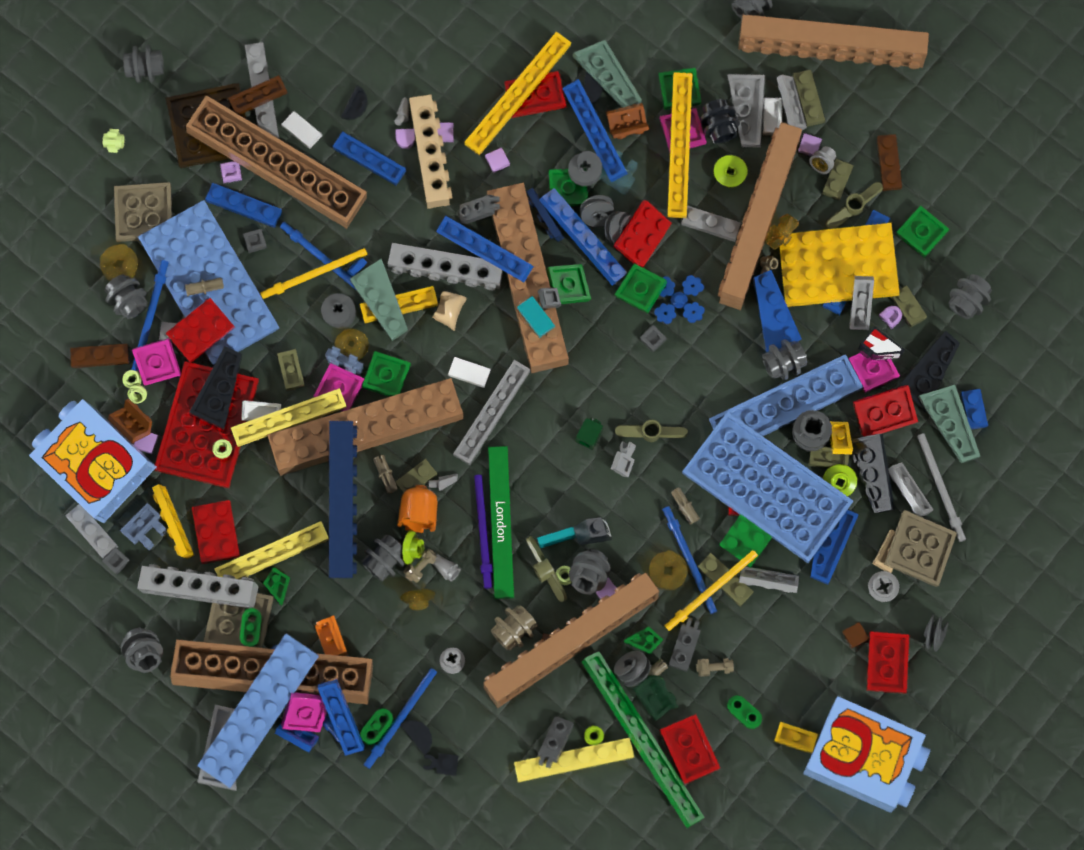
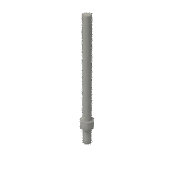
[917,433,966,542]

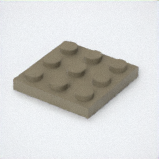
[114,182,172,242]
[884,510,957,587]
[204,586,274,648]

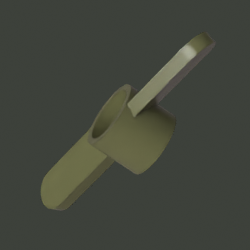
[826,182,883,229]
[615,420,688,442]
[527,536,567,602]

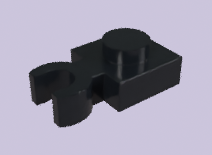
[423,754,459,776]

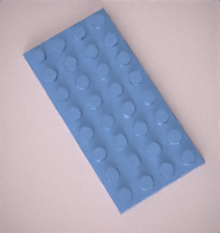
[138,200,279,366]
[682,411,853,563]

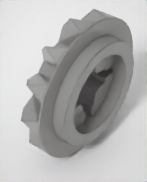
[868,571,899,602]

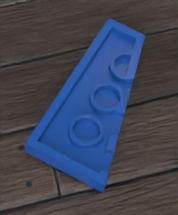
[753,270,802,353]
[810,510,859,585]

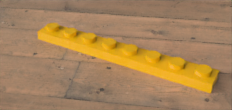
[465,32,571,155]
[667,72,692,218]

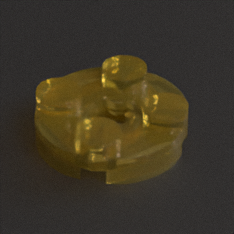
[766,214,799,250]
[100,244,139,281]
[649,551,688,590]

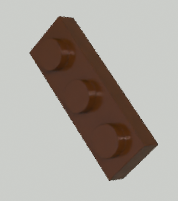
[228,75,288,115]
[877,134,902,191]
[70,344,129,368]

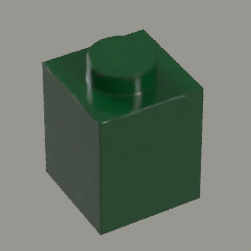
[576,418,603,450]

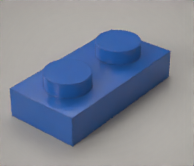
[961,389,988,430]
[275,724,319,752]

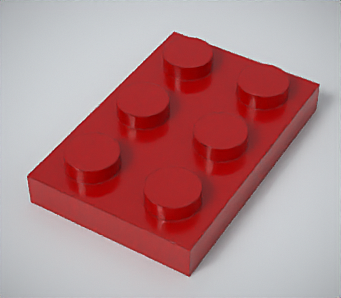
[504,71,566,118]
[614,200,672,268]
[166,298,235,363]
[853,385,918,437]
[192,500,240,564]
[867,632,909,694]
[660,714,720,785]

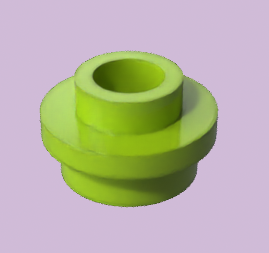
[584,726,604,746]

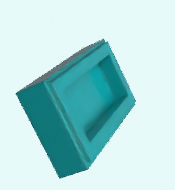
[517,296,555,338]
[537,527,576,549]

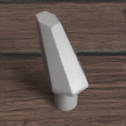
[394,97,409,126]
[429,474,458,491]

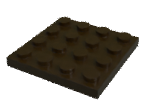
[166,83,247,169]

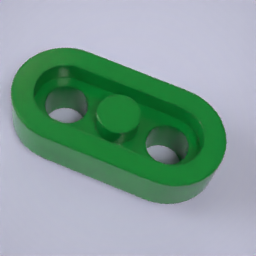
[240,608,262,647]
[727,695,762,729]
[361,709,393,745]

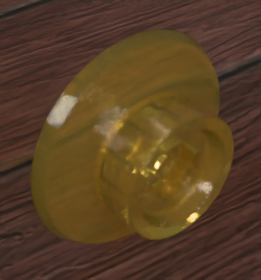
[335,329,369,360]
[400,589,435,610]

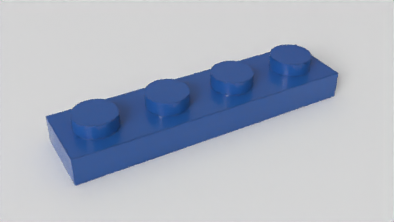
[333,132,406,186]
[205,183,282,228]
[318,679,365,755]

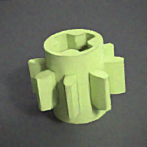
[103,129,124,153]

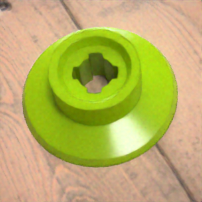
[714,155,747,187]
[823,464,857,497]
[402,530,425,565]

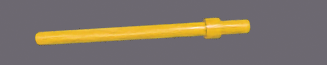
[260,248,368,299]
[664,550,758,631]

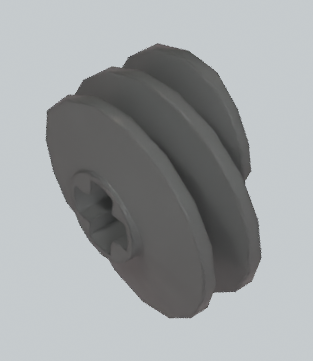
[568,151,602,186]
[580,195,614,227]
[604,211,633,244]
[321,293,356,329]
[924,614,949,652]
[614,651,651,687]

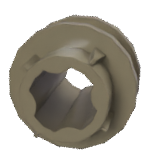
[491,605,538,650]

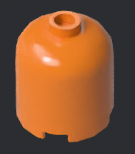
[397,485,438,533]

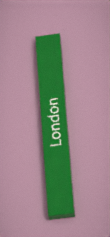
[488,446,514,599]

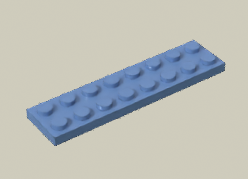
[709,354,863,436]
[197,633,319,788]

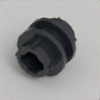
[700,99,740,144]

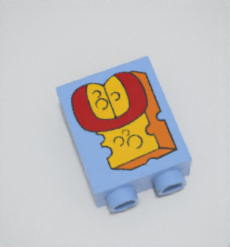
[29,399,157,523]
[803,696,931,813]

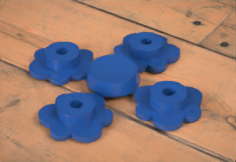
[654,275,705,324]

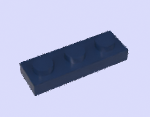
[526,188,564,242]

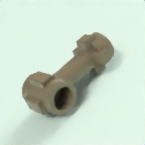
[753,255,778,287]
[403,549,437,583]
[696,658,734,677]

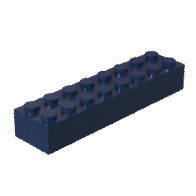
[329,421,357,578]

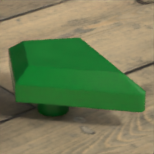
[263,567,290,606]
[624,627,663,654]

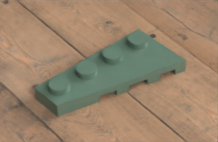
[573,40,642,108]
[350,259,408,341]
[918,385,980,463]

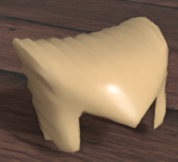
[433,291,467,331]

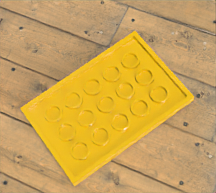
[778,223,899,307]

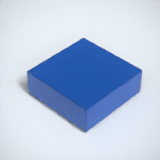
[346,258,367,277]

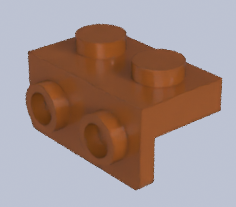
[606,103,649,139]
[108,399,152,443]

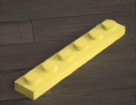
[231,388,347,447]
[214,521,329,580]
[514,738,634,783]

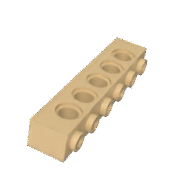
[409,95,452,209]

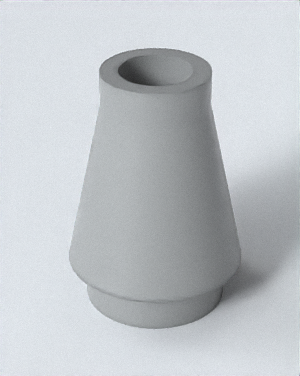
[433,554,460,581]

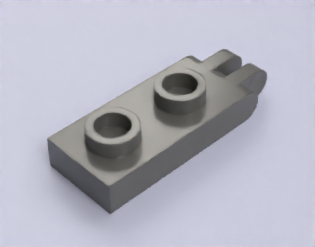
[459,195,500,224]
[669,618,701,672]
[538,716,574,769]

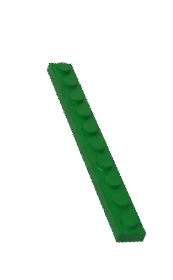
[581,651,705,828]

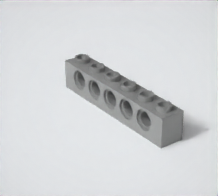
[388,243,503,290]
[137,564,258,608]

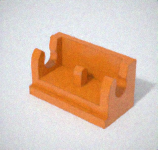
[315,615,348,656]

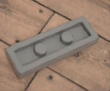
[777,75,807,130]
[681,206,741,242]
[850,276,874,330]
[888,462,933,517]
[65,504,118,559]
[739,566,799,593]

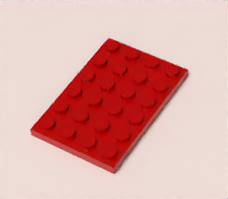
[154,361,259,489]

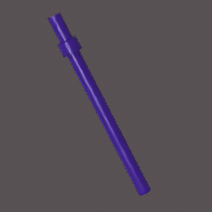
[474,475,492,589]

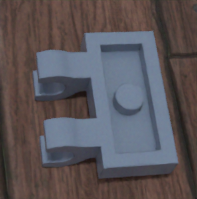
[325,346,364,376]
[120,503,167,550]

